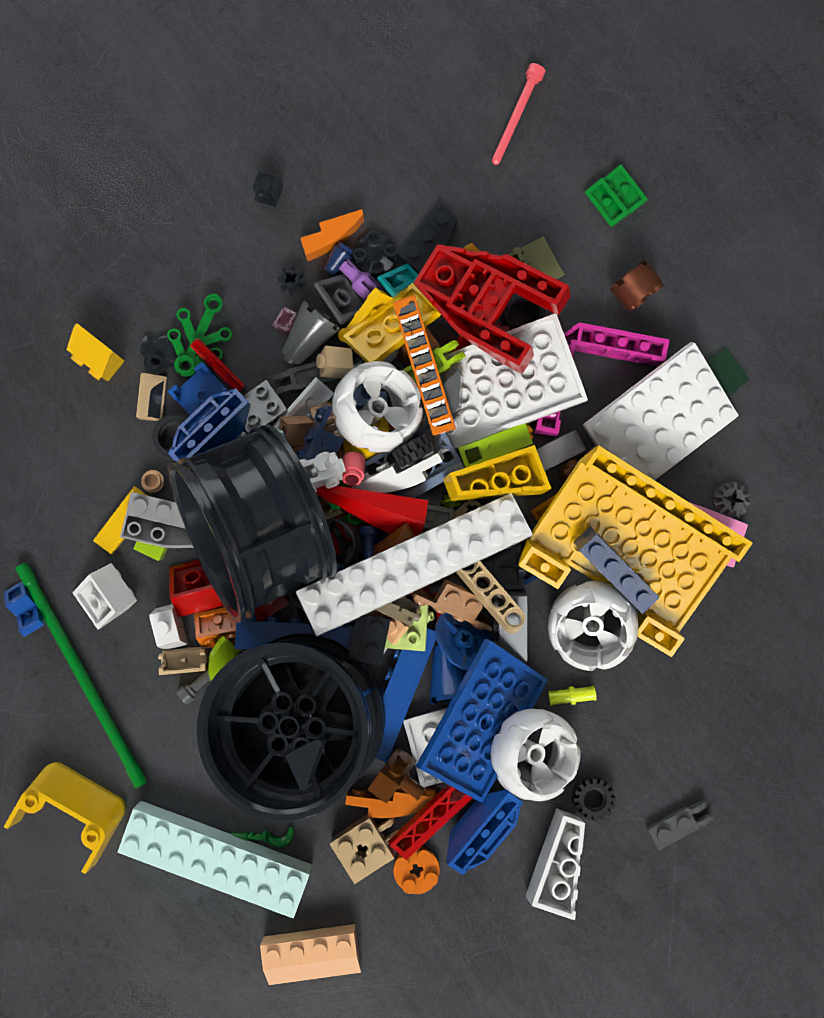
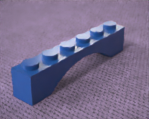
[235,616,354,650]

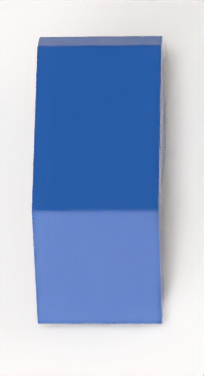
[4,581,44,637]

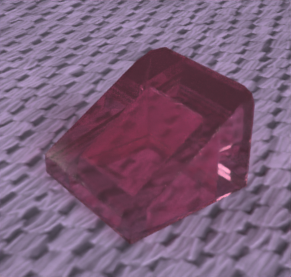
[272,307,298,335]

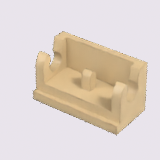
[158,646,210,675]

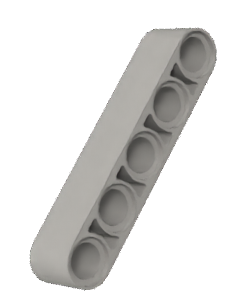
[487,430,586,500]

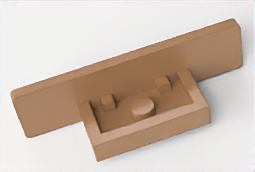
[411,580,493,631]

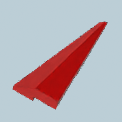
[315,485,428,537]

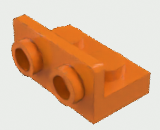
[194,608,236,648]

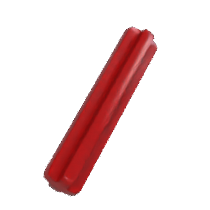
[190,338,245,392]

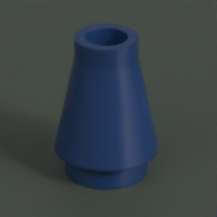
[323,242,353,277]

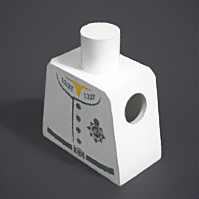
[149,604,189,650]

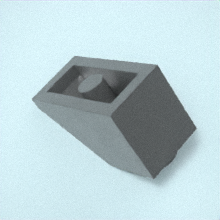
[443,371,463,422]

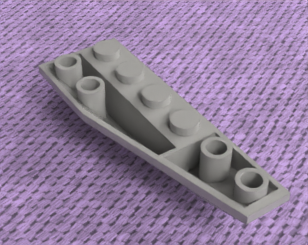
[120,492,193,548]

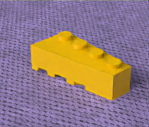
[443,445,551,501]

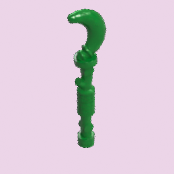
[231,827,294,847]

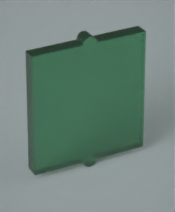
[707,348,749,395]

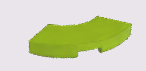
[208,635,240,681]

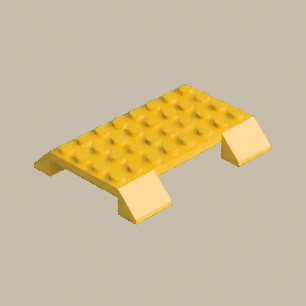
[518,445,753,657]

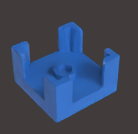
[167,362,228,415]

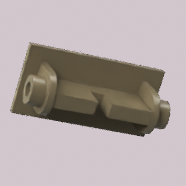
[376,597,421,626]

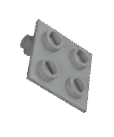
[244,380,288,434]

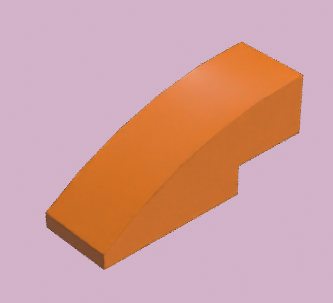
[300,209,364,261]

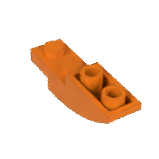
[345,788,438,818]

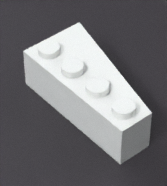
[525,808,585,920]

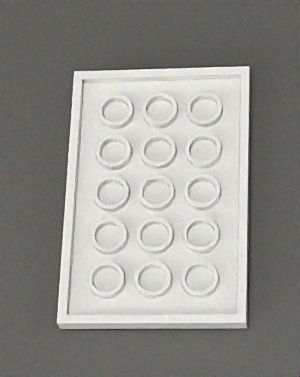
[583,342,739,480]

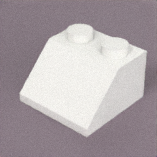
[73,563,137,630]

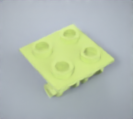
[385,604,434,651]

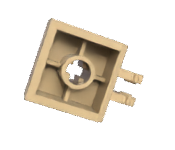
[330,814,399,884]

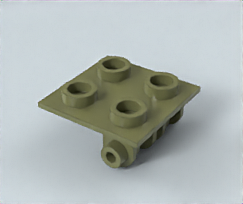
[508,236,564,279]

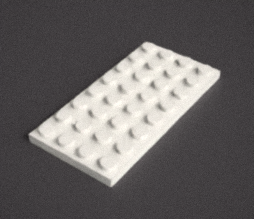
[388,314,588,463]

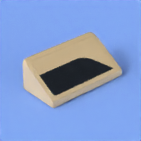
[136,373,167,421]

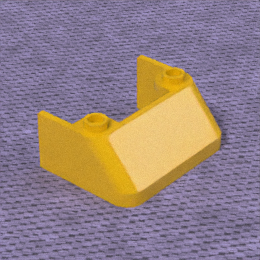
[4,762,127,874]

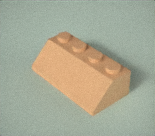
[260,924,361,985]

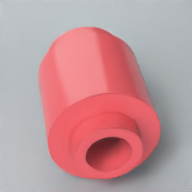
[342,452,365,487]

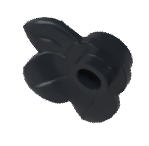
[140,335,178,375]

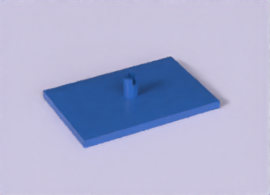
[416,639,548,803]

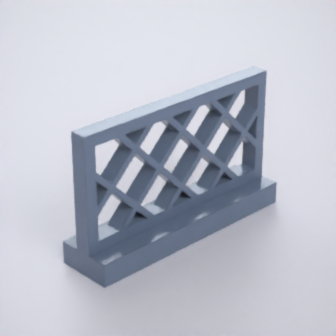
[364,424,465,498]

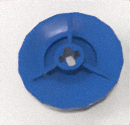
[435,612,492,671]

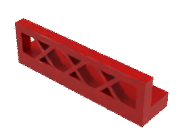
[387,785,472,860]

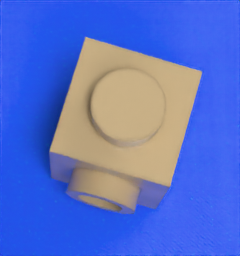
[316,346,354,379]

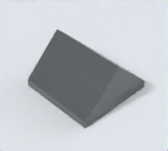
[314,274,364,329]

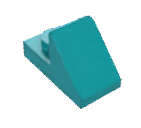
[377,263,418,298]

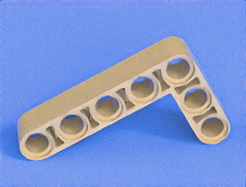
[456,561,525,633]

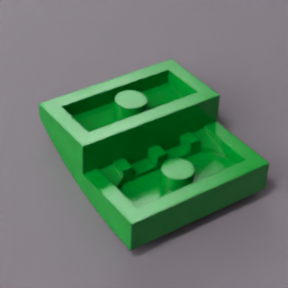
[584,165,648,228]

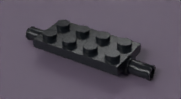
[430,543,528,594]

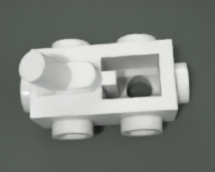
[299,452,346,492]

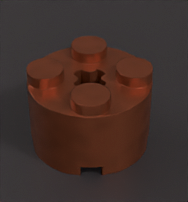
[609,259,664,311]

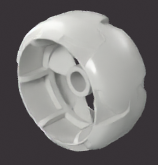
[332,361,423,453]
[548,581,638,671]
[490,709,580,801]

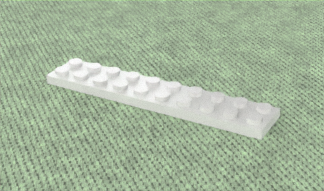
[296,493,533,637]

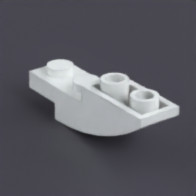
[352,450,445,493]

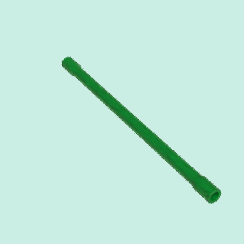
[15,562,148,789]

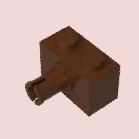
[368,747,426,804]

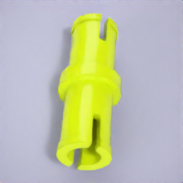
[548,686,596,706]

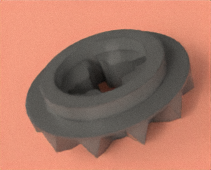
[714,482,751,518]

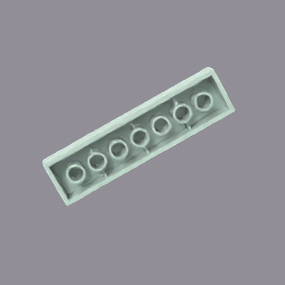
[117,801,313,919]

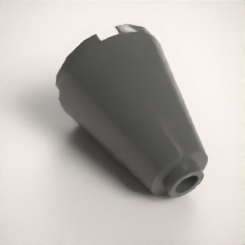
[282,301,341,366]

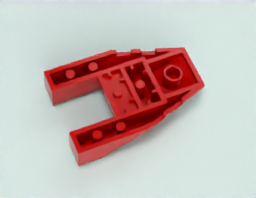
[413,245,571,375]

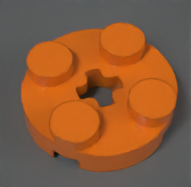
[393,846,440,894]

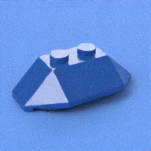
[168,388,251,462]
[446,790,523,875]

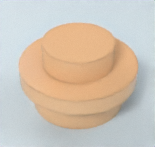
[141,470,165,493]

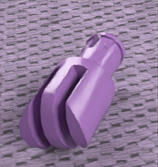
[339,259,386,301]

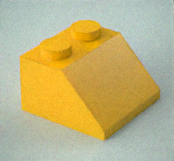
[66,323,124,381]

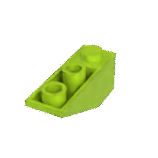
[458,423,533,468]

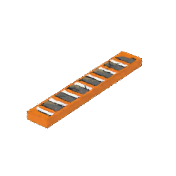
[393,295,456,436]

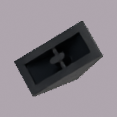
[285,736,327,791]

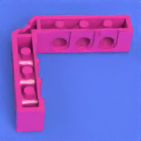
[533,322,669,437]

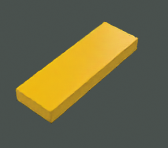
[93,486,148,554]

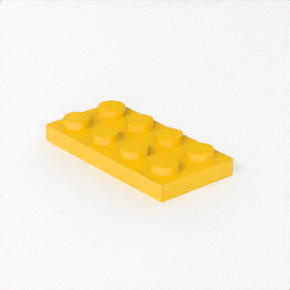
[343,283,441,362]

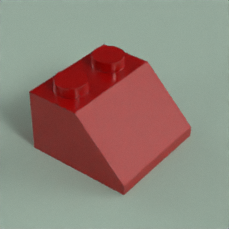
[169,559,223,617]

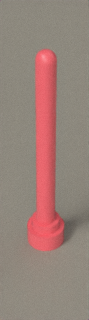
[492,63,546,165]

